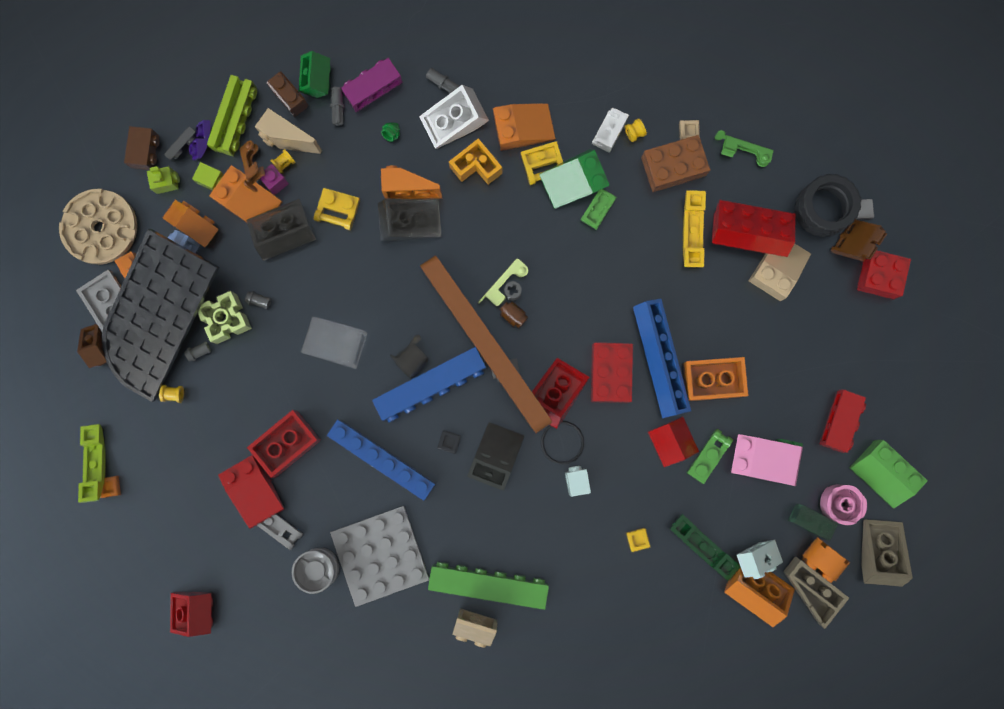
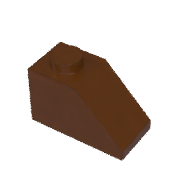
[77,324,107,368]

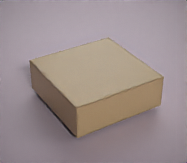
[679,120,700,140]

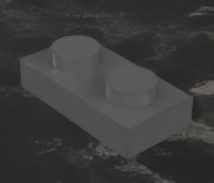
[164,126,195,160]

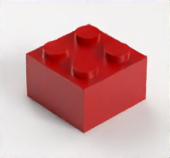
[857,251,911,299]

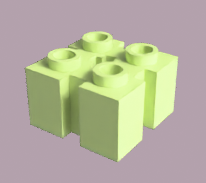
[198,291,252,344]

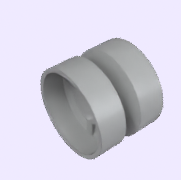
[292,548,339,594]

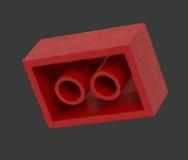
[591,343,633,403]
[247,410,321,478]

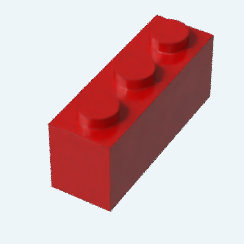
[819,390,866,453]

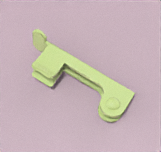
[478,258,528,307]

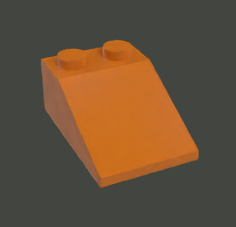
[493,104,555,151]
[209,165,283,232]
[381,165,442,201]

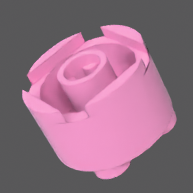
[820,484,867,525]

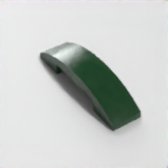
[669,514,741,581]

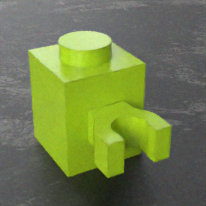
[147,166,180,194]

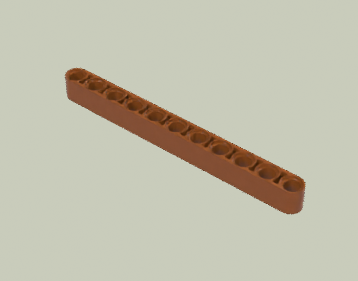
[420,255,552,433]

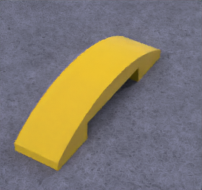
[683,191,706,267]

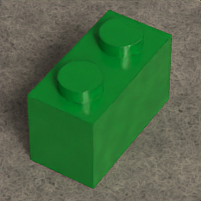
[298,51,331,98]

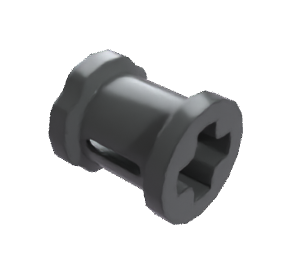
[504,281,521,301]

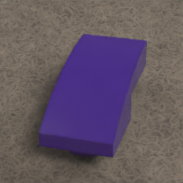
[189,120,211,161]

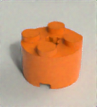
[802,537,850,583]

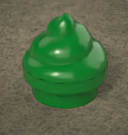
[381,122,400,142]

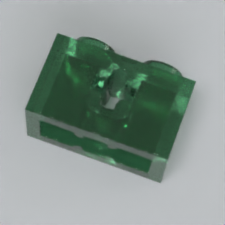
[788,504,839,541]

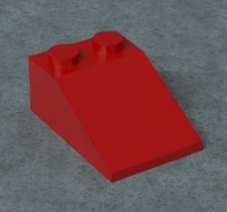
[532,358,590,429]
[218,455,284,529]

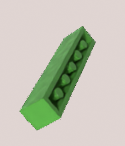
[428,562,549,610]

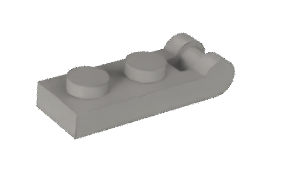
[257,514,303,550]

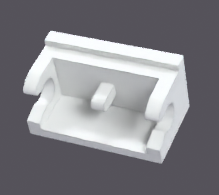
[592,108,629,153]

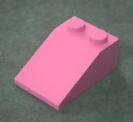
[731,434,803,486]

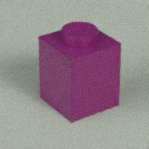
[260,164,289,196]

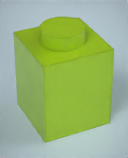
[192,162,224,191]

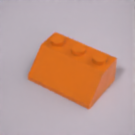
[724,564,795,627]

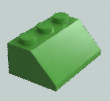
[850,440,928,508]

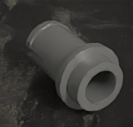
[245,291,271,309]
[184,341,211,362]

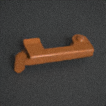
[240,140,265,192]

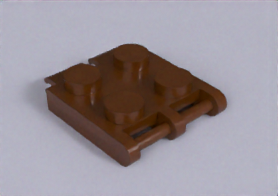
[830,219,887,262]

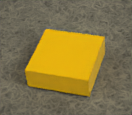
[626,528,650,552]

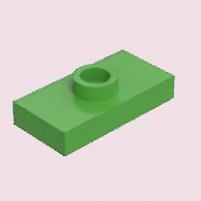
[581,189,617,230]

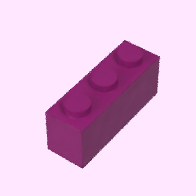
[341,58,403,112]

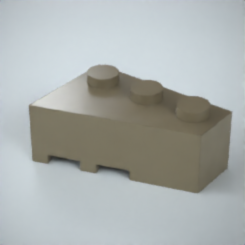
[783,556,849,629]

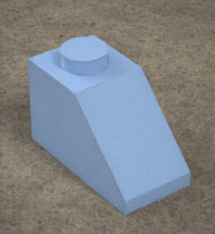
[168,230,200,253]

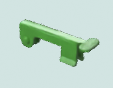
[714,130,773,167]

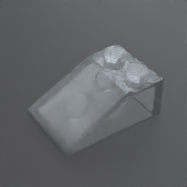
[301,317,367,369]

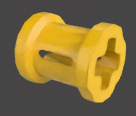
[270,149,296,174]
[159,385,184,403]

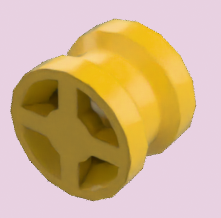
[624,119,647,142]

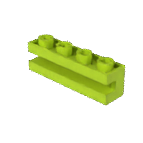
[207,75,257,156]

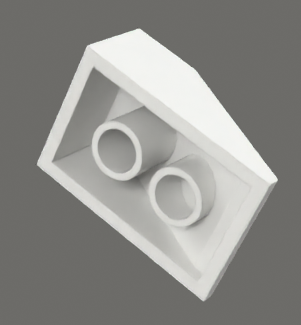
[419,85,489,149]

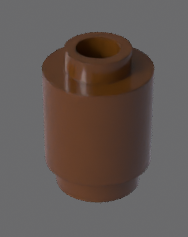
[500,301,529,329]

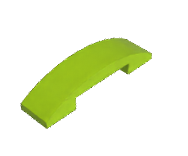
[78,424,105,503]

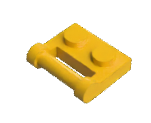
[521,141,563,185]
[314,188,360,230]

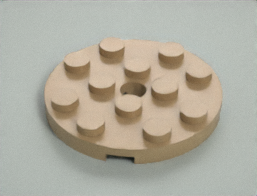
[59,189,137,264]

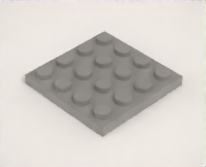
[330,506,430,607]

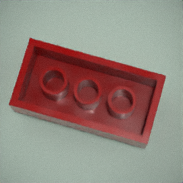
[712,200,795,257]

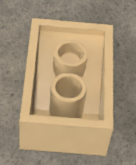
[255,108,322,154]
[748,244,811,301]
[452,608,497,648]

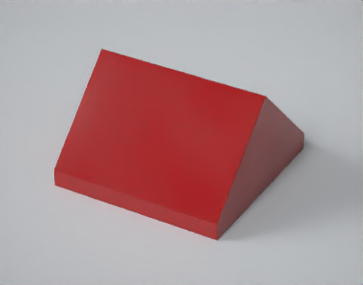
[648,416,699,467]

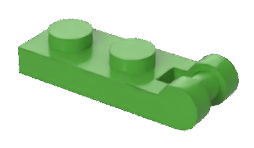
[687,429,733,484]

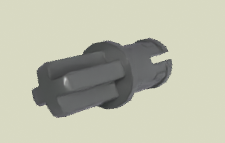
[426,68,460,93]
[330,87,345,126]

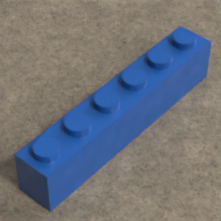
[633,299,691,418]
[372,347,486,423]
[327,419,436,501]

